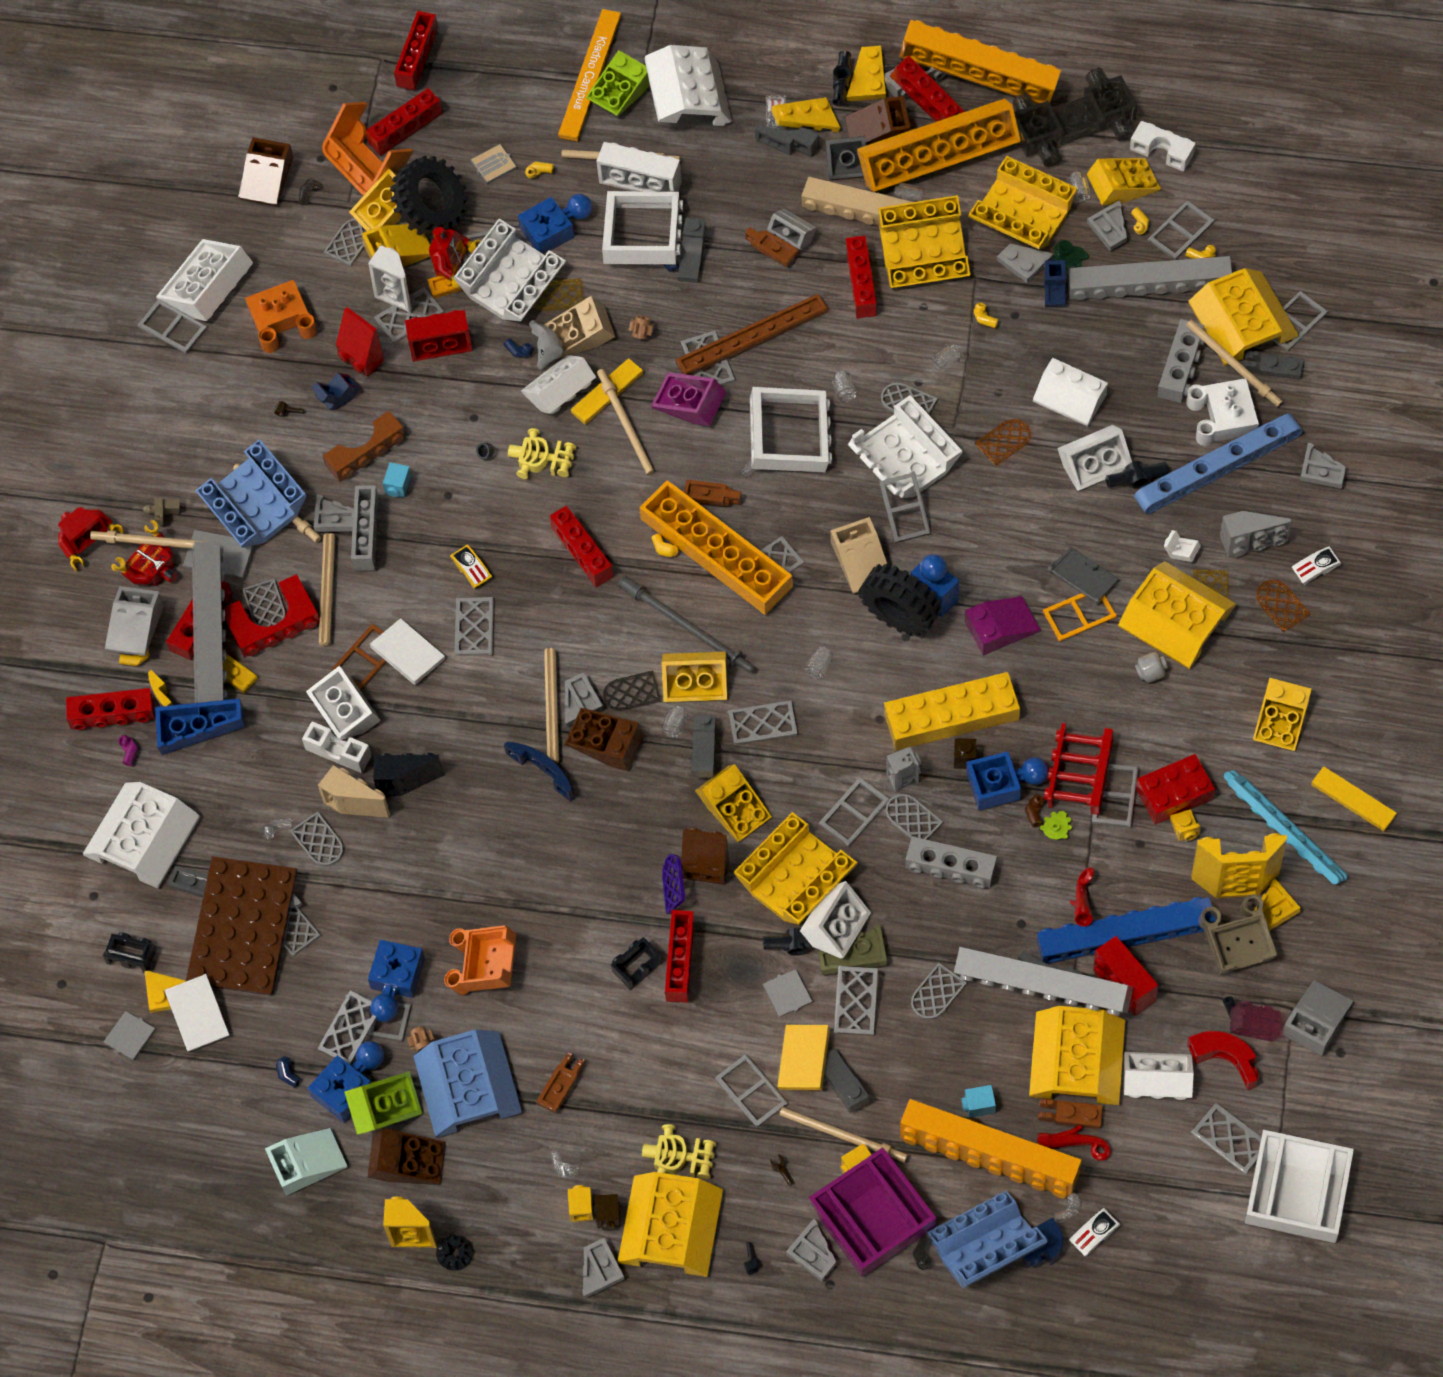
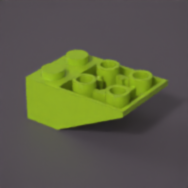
[586,50,650,117]

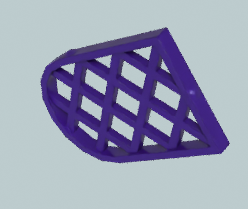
[662,854,685,914]

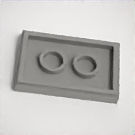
[183,530,255,580]

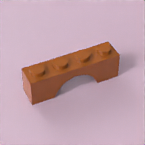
[322,411,406,482]

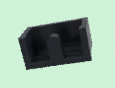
[102,932,156,974]
[611,937,662,991]

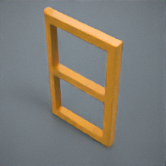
[1042,593,1117,641]

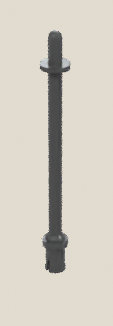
[618,575,754,673]

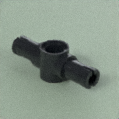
[832,51,851,106]
[1105,461,1169,489]
[763,928,815,956]

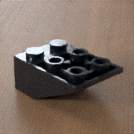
[373,753,444,797]

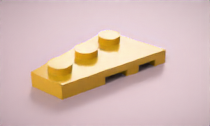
[847,45,886,101]
[771,97,840,133]

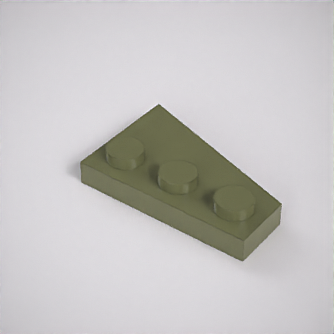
[818,924,887,975]

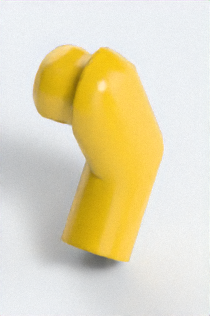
[1131,207,1149,234]
[973,302,998,328]
[651,534,679,557]

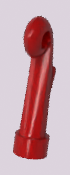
[1070,867,1095,926]
[1037,1125,1111,1161]

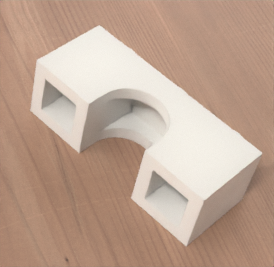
[1130,121,1195,172]
[302,722,372,773]

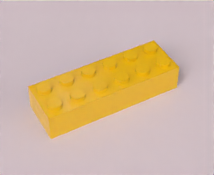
[884,672,1020,751]

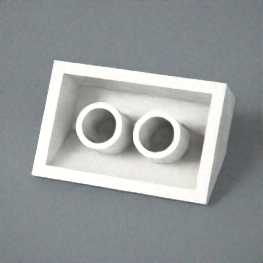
[368,245,411,312]
[521,355,596,414]
[1033,358,1108,427]
[1057,425,1132,491]
[306,666,381,740]
[800,881,871,958]
[1124,1052,1194,1100]

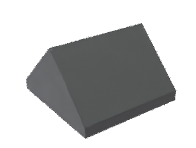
[825,136,866,180]

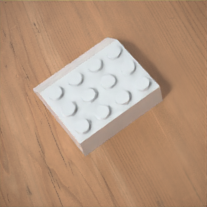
[1245,1130,1354,1243]

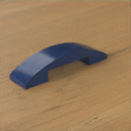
[504,742,573,802]

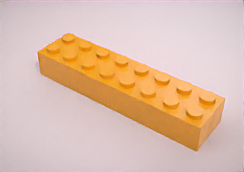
[899,20,1061,107]
[857,98,1021,192]
[639,480,793,615]
[900,1099,1081,1199]

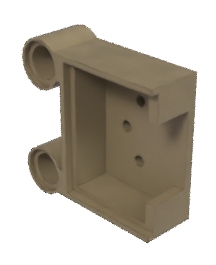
[1198,894,1277,975]

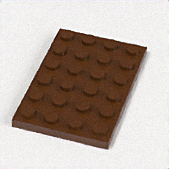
[185,856,298,996]

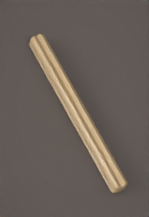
[319,533,335,646]
[544,648,559,764]

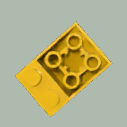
[1087,158,1161,205]
[361,224,430,267]
[1253,678,1312,751]
[695,764,772,842]

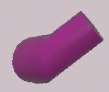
[118,735,138,767]

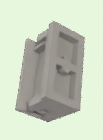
[886,747,921,792]

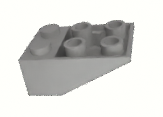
[1220,511,1291,557]
[105,586,164,656]
[1282,980,1353,1056]

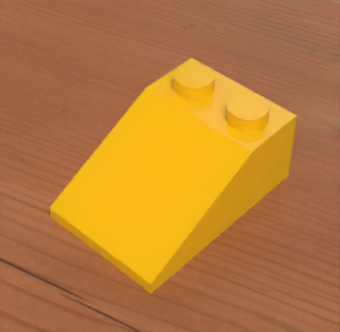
[349,169,423,231]

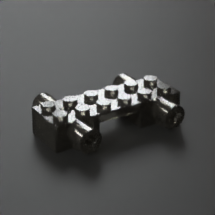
[1013,67,1137,167]

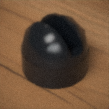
[476,442,495,459]

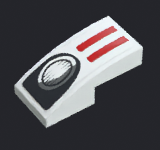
[1292,546,1341,585]
[1069,1208,1121,1256]

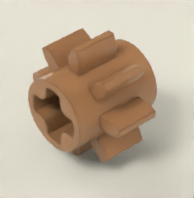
[628,315,654,339]
[407,1026,435,1053]

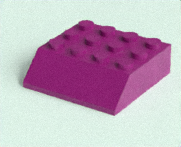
[809,1147,936,1277]

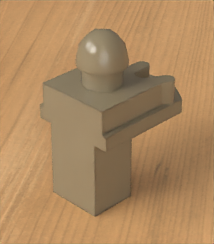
[143,498,180,526]

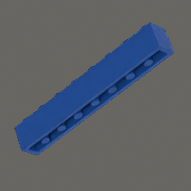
[1037,897,1215,964]

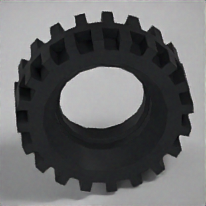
[390,156,468,237]
[858,564,942,637]

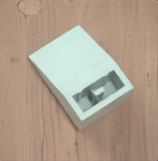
[265,1128,348,1196]

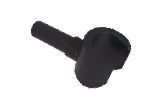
[743,1242,759,1275]

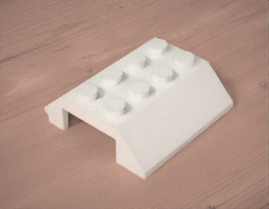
[644,45,732,126]
[848,395,962,498]

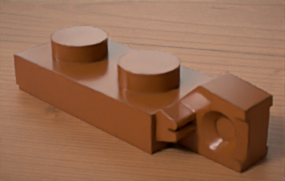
[745,227,798,267]
[684,479,742,506]

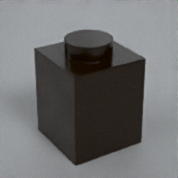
[954,738,976,769]
[595,1194,620,1231]

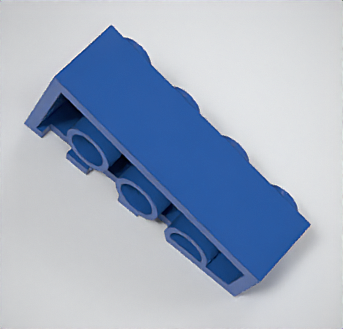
[155,699,245,755]

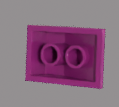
[651,372,726,426]
[965,596,1040,656]

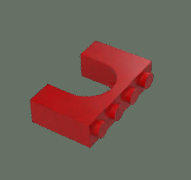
[221,574,320,658]

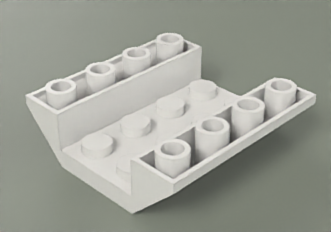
[454,219,566,321]
[83,782,200,889]

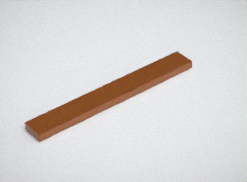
[675,294,828,375]

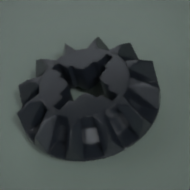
[436,1234,472,1271]

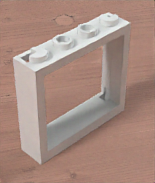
[602,191,683,264]
[750,387,832,472]

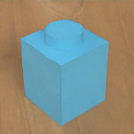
[383,462,412,497]
[961,1085,996,1117]

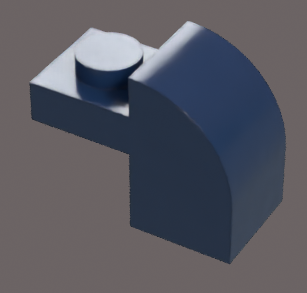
[1044,260,1066,307]
[311,372,361,410]
[1022,1218,1063,1269]

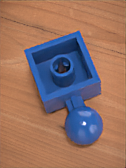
[517,194,592,254]
[910,554,959,617]
[966,751,1049,811]
[368,940,425,1022]
[308,1041,384,1123]

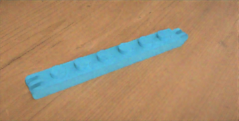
[1224,770,1348,884]

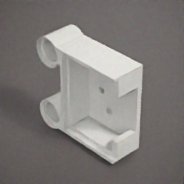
[1186,378,1259,446]

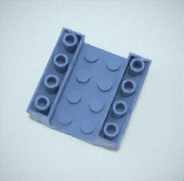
[195,439,307,548]
[413,1029,522,1138]
[927,1190,1047,1289]

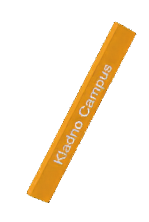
[558,9,621,142]

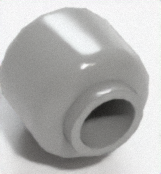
[1135,652,1168,683]

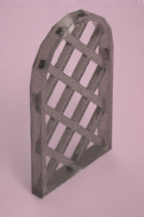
[603,670,661,711]

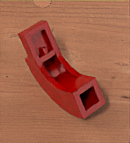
[1187,1031,1259,1091]

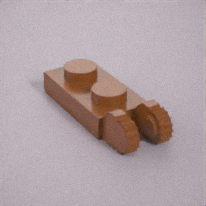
[536,1052,585,1114]
[1037,1099,1102,1129]

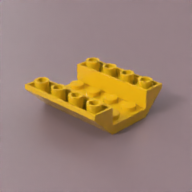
[968,156,1077,249]
[878,195,970,288]
[1188,268,1299,366]
[1118,561,1236,670]
[734,812,857,925]
[1191,833,1287,898]
[1029,1006,1125,1105]
[618,1172,723,1277]

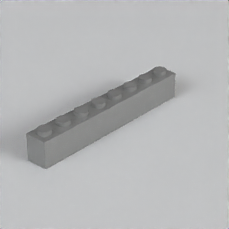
[1067,256,1232,300]
[192,542,227,703]
[954,947,1133,1016]

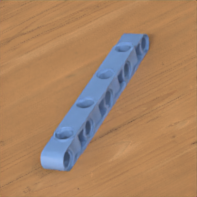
[1134,413,1303,514]

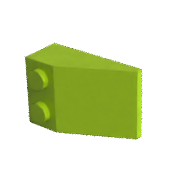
[344,1071,422,1135]

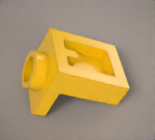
[1170,809,1201,841]

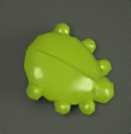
[1040,811,1072,840]

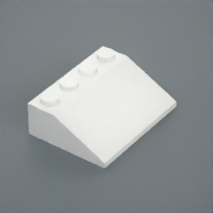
[156,239,253,321]

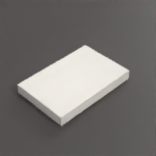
[370,618,445,685]
[164,974,230,1052]

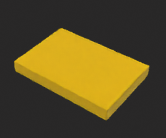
[777,1025,830,1090]

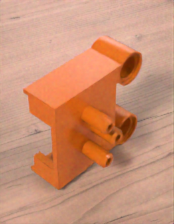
[245,280,317,353]
[444,925,517,995]

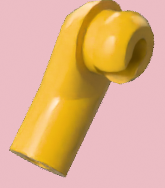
[525,162,554,178]
[1185,245,1216,259]
[119,649,150,666]

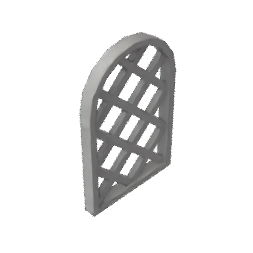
[324,219,364,266]
[881,383,938,415]
[242,579,285,626]
[885,794,943,840]
[290,812,343,867]
[283,908,321,957]
[911,963,967,1020]

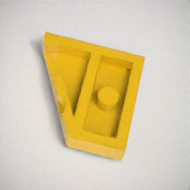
[1254,879,1300,931]
[145,971,185,1013]

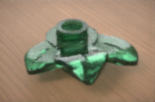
[1051,240,1089,271]

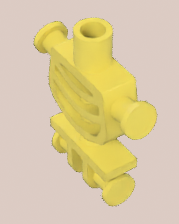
[508,428,576,479]
[642,1124,716,1179]

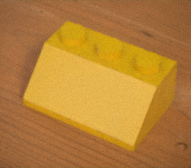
[662,652,727,702]
[383,1196,437,1248]

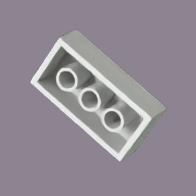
[597,142,682,192]

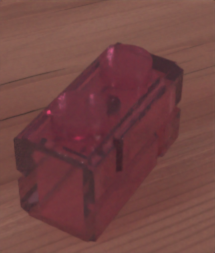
[1230,1001,1281,1042]

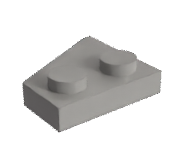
[1087,201,1127,251]
[997,244,1053,283]
[1300,443,1346,489]
[314,495,354,532]
[565,672,603,727]
[786,1219,836,1282]
[583,1238,624,1298]

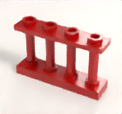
[1044,723,1114,815]

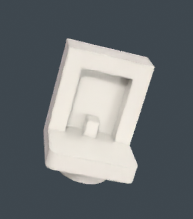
[1164,530,1201,562]

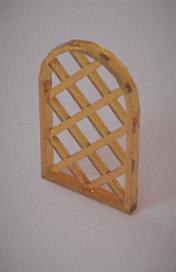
[975,419,1030,466]
[1256,580,1310,633]

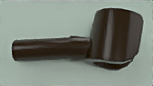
[274,401,304,417]
[770,1154,793,1186]

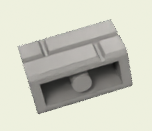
[767,208,816,249]

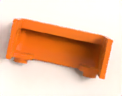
[322,102,413,195]

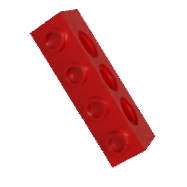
[394,11,438,90]
[890,55,964,122]
[366,88,443,156]
[846,235,876,319]
[549,505,613,588]
[166,581,232,660]
[66,688,155,730]
[665,910,695,1003]

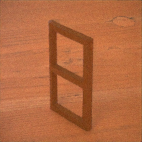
[332,624,386,690]

